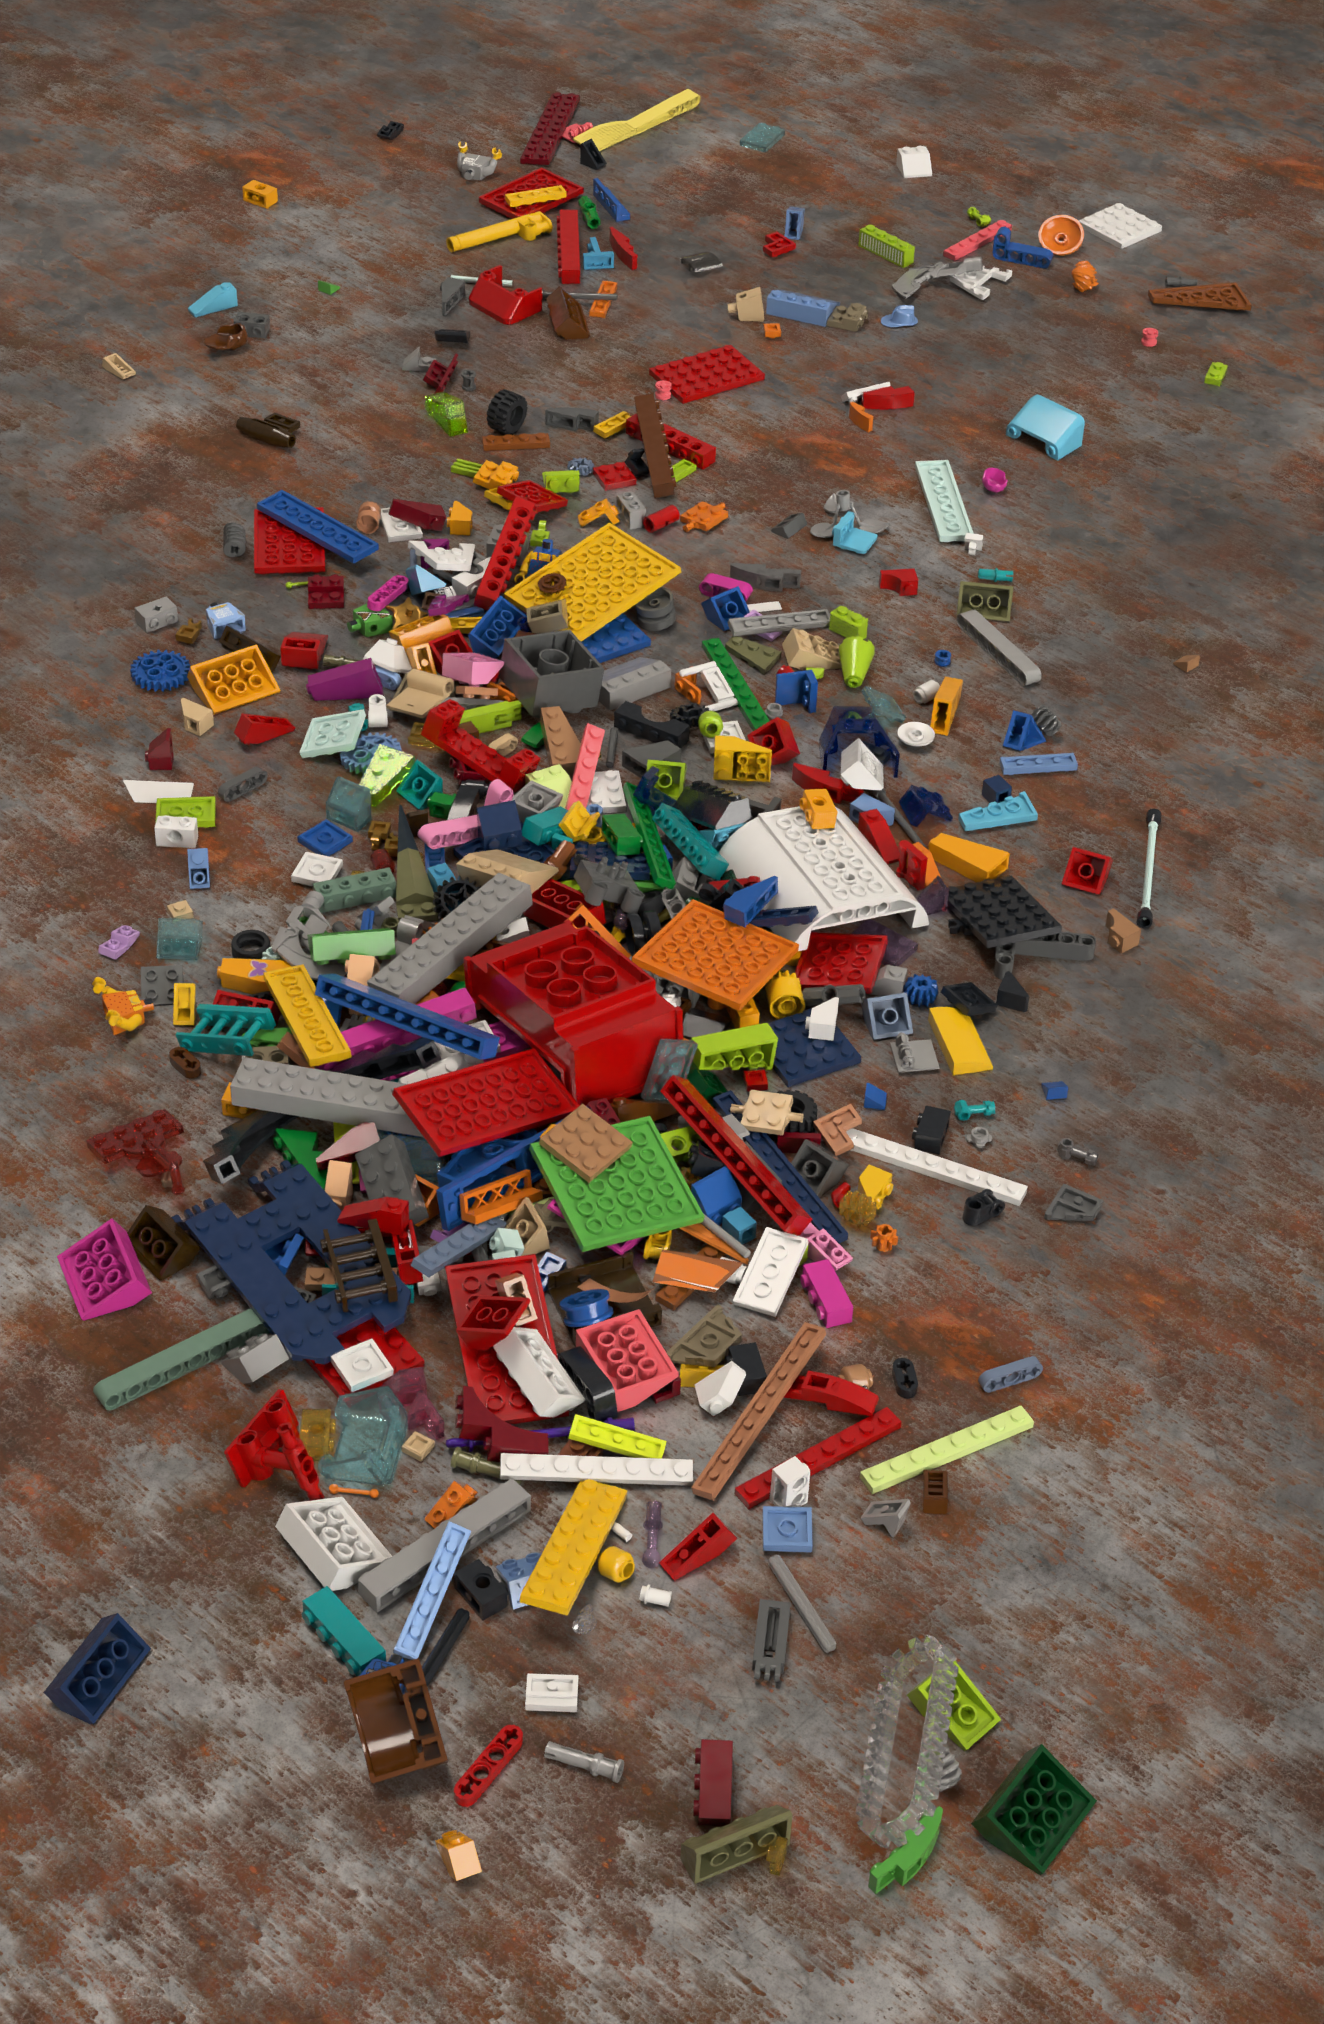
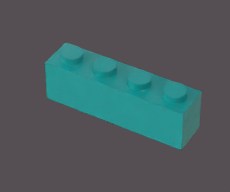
[302,1586,386,1677]

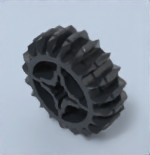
[433,876,481,919]

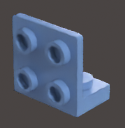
[496,1552,542,1609]

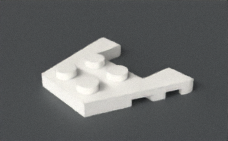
[950,266,1012,300]
[408,541,475,571]

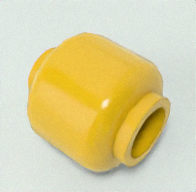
[598,1546,635,1583]

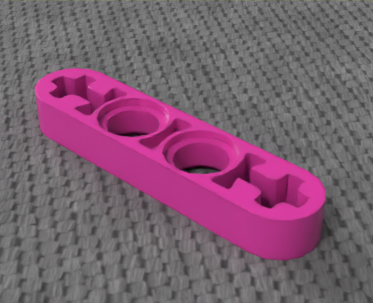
[367,575,409,611]

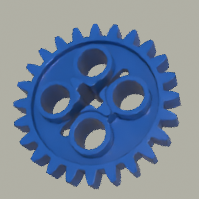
[130,650,190,692]

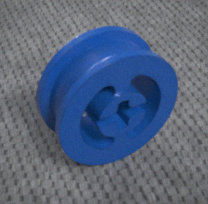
[560,1289,614,1327]

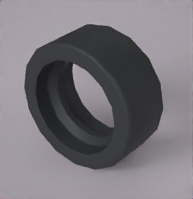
[637,891,666,917]
[231,929,270,959]

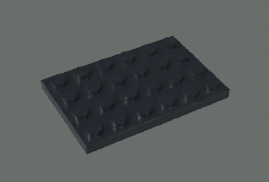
[939,875,1062,948]

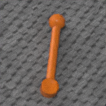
[329,1484,379,1498]

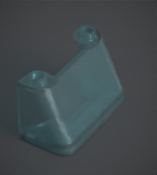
[318,1386,408,1486]

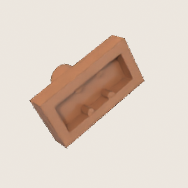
[276,1031,315,1067]

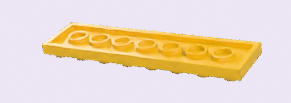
[263,964,351,1067]
[520,1479,628,1616]

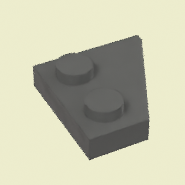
[1044,1183,1103,1221]

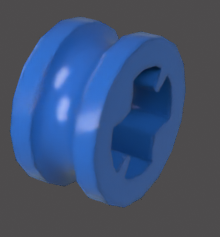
[934,650,951,667]

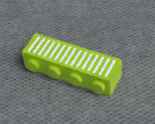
[858,225,915,268]

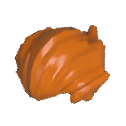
[1071,260,1099,293]

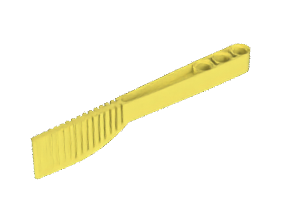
[573,89,701,151]

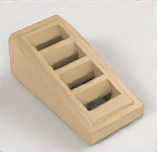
[102,353,136,379]

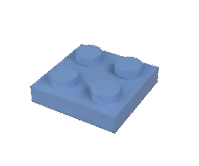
[763,1506,813,1552]

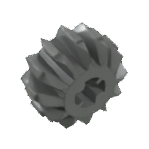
[1031,705,1062,736]

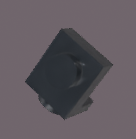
[625,448,649,476]

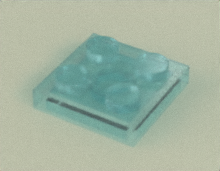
[861,686,907,723]

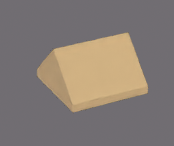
[505,1197,550,1256]

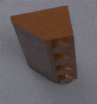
[546,286,590,340]

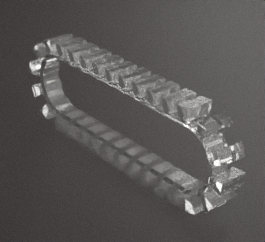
[855,1635,958,1849]

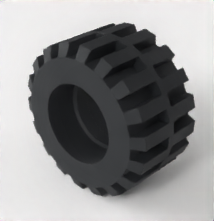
[487,389,528,435]
[767,1090,818,1143]

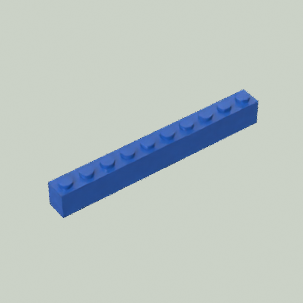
[315,973,500,1060]

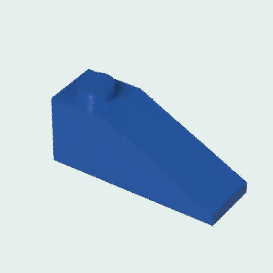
[723,876,778,928]

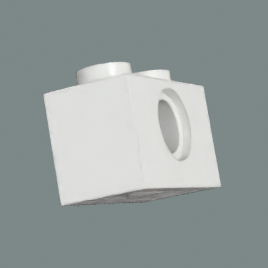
[155,816,198,848]

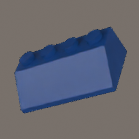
[468,595,527,659]

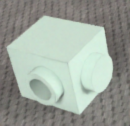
[489,1228,525,1257]

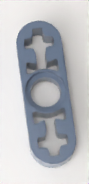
[978,1356,1043,1393]

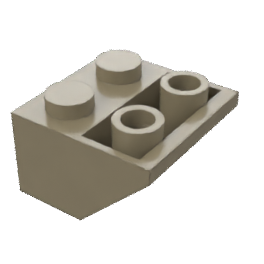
[526,599,568,634]

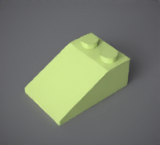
[525,764,572,808]

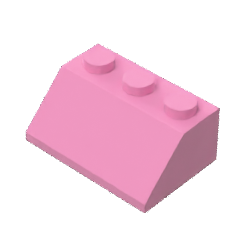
[442,653,504,687]

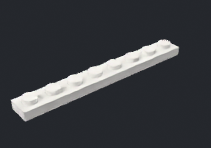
[500,1453,693,1486]

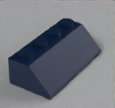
[43,1613,151,1724]

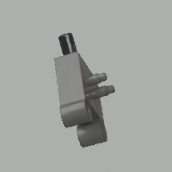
[573,854,644,914]

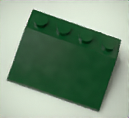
[971,1744,1097,1875]

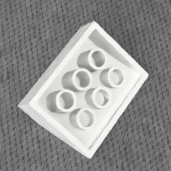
[275,1497,392,1591]

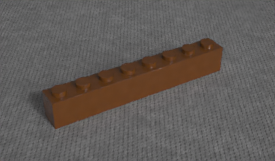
[634,393,677,498]

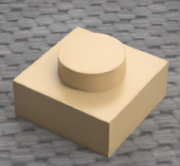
[167,900,194,923]

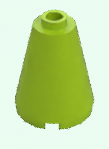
[839,636,875,688]

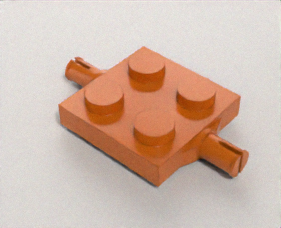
[680,502,728,532]

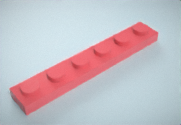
[943,220,1012,261]
[565,723,605,810]

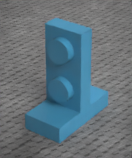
[583,237,614,270]

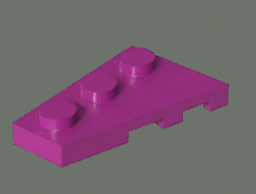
[428,594,469,616]

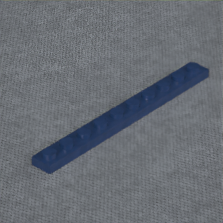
[712,1090,848,1243]

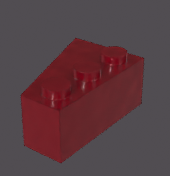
[693,1739,733,1826]

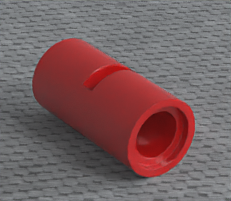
[643,505,680,533]

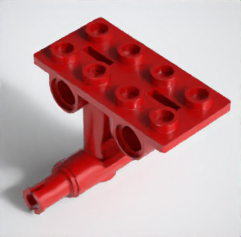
[224,1389,325,1501]

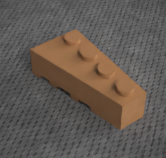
[540,706,581,778]

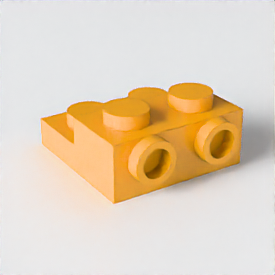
[473,460,519,489]

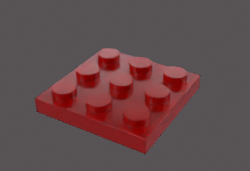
[496,480,568,514]

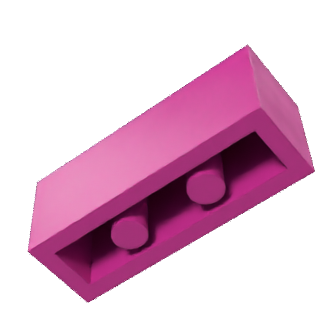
[800,1259,853,1328]

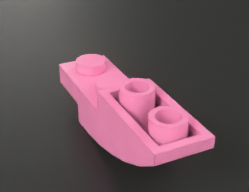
[800,1222,853,1271]

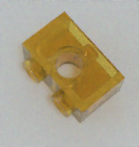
[300,1409,336,1461]

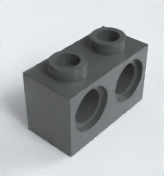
[234,312,270,338]

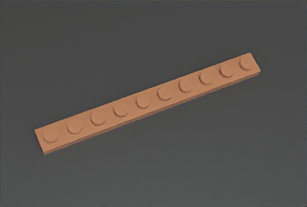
[691,1322,826,1501]

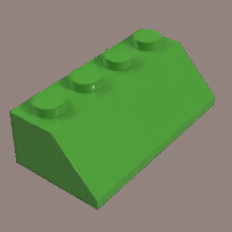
[307,928,396,965]

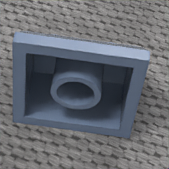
[861,992,913,1040]

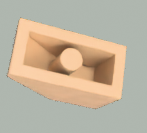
[325,1160,353,1210]

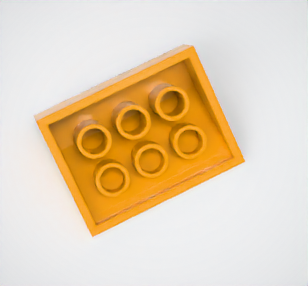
[187,644,281,715]

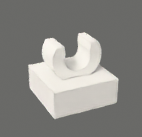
[964,533,983,555]

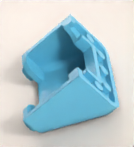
[1006,394,1085,461]

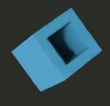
[722,1207,757,1245]

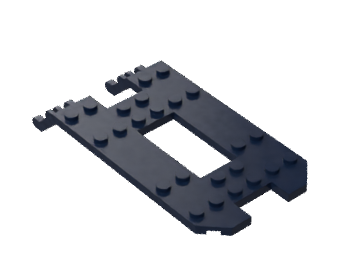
[171,1160,411,1364]

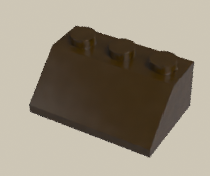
[127,1205,201,1280]

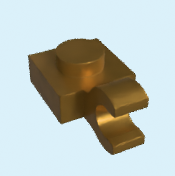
[368,820,391,851]

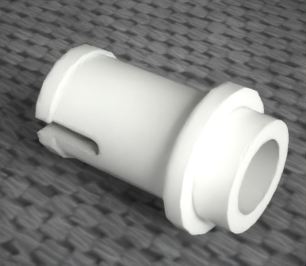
[639,1584,672,1607]

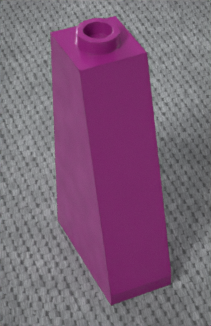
[306,658,384,701]

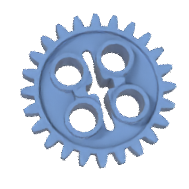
[340,732,402,775]

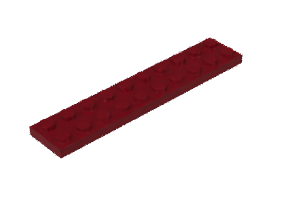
[520,92,580,165]

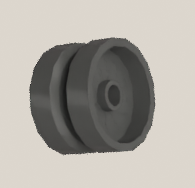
[635,587,676,631]

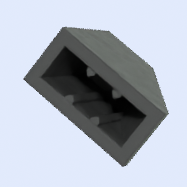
[622,741,681,780]

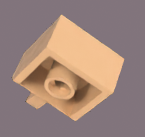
[345,954,380,1016]

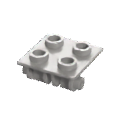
[890,1033,940,1072]

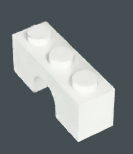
[452,557,491,600]

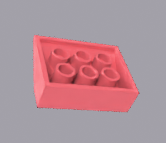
[576,1309,679,1412]

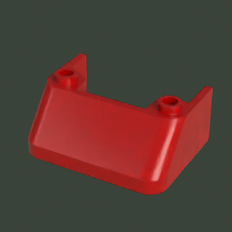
[469,265,542,325]

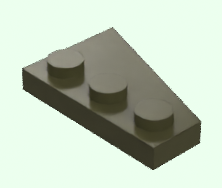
[725,636,782,675]

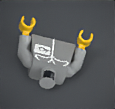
[457,141,502,181]

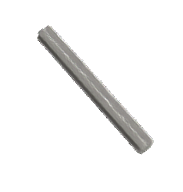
[768,1554,836,1653]

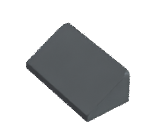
[771,513,807,538]

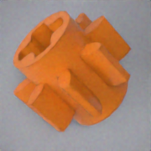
[870,1224,898,1252]

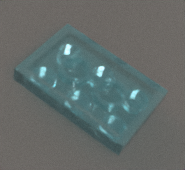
[740,123,785,152]
[641,1039,698,1101]

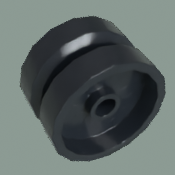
[624,910,661,956]

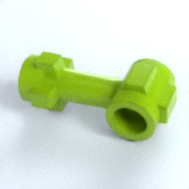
[967,207,991,227]

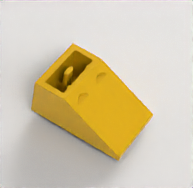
[713,736,772,782]

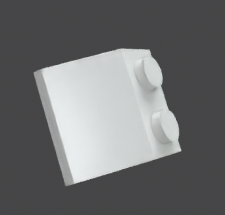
[896,146,932,178]

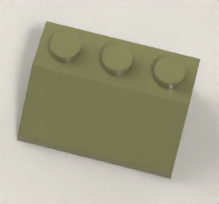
[956,581,1014,622]

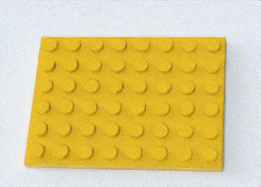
[504,523,681,642]

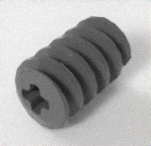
[223,522,246,557]

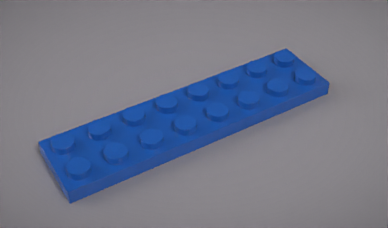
[257,490,379,564]

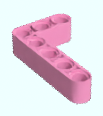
[418,779,514,849]

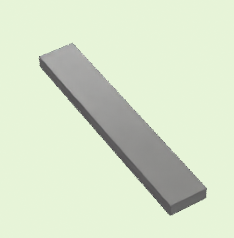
[728,609,830,636]

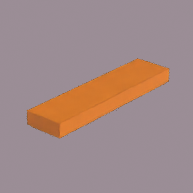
[589,281,617,318]

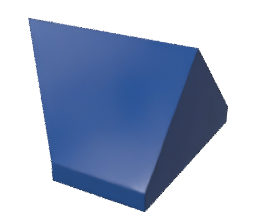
[1003,710,1046,751]

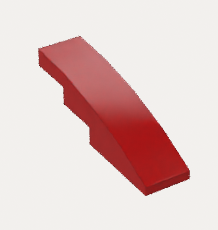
[609,227,637,270]

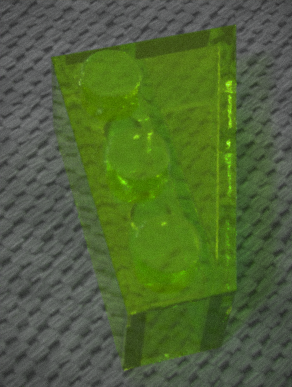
[425,391,468,437]
[357,744,415,807]

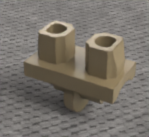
[534,1199,570,1232]

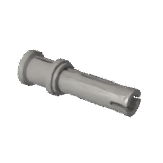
[544,1741,624,1783]

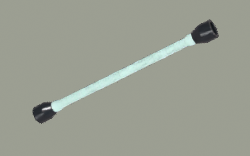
[1136,809,1162,928]

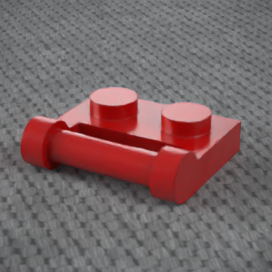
[896,840,928,891]

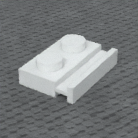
[525,1673,578,1712]

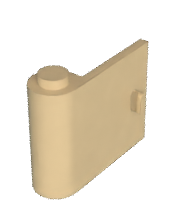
[386,669,454,718]

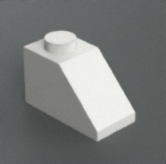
[805,997,839,1041]
[695,1361,746,1416]

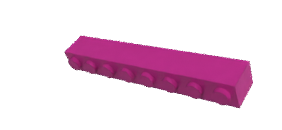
[315,988,477,1071]

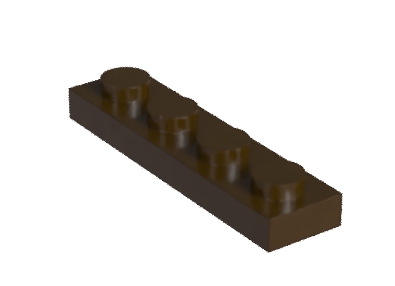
[219,625,281,672]

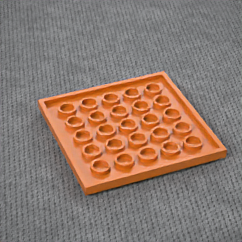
[631,899,799,1011]

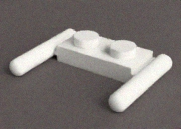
[679,661,738,711]

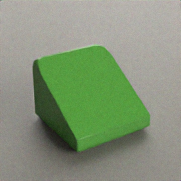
[318,280,340,295]

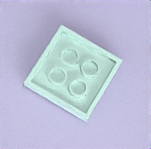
[299,709,366,758]

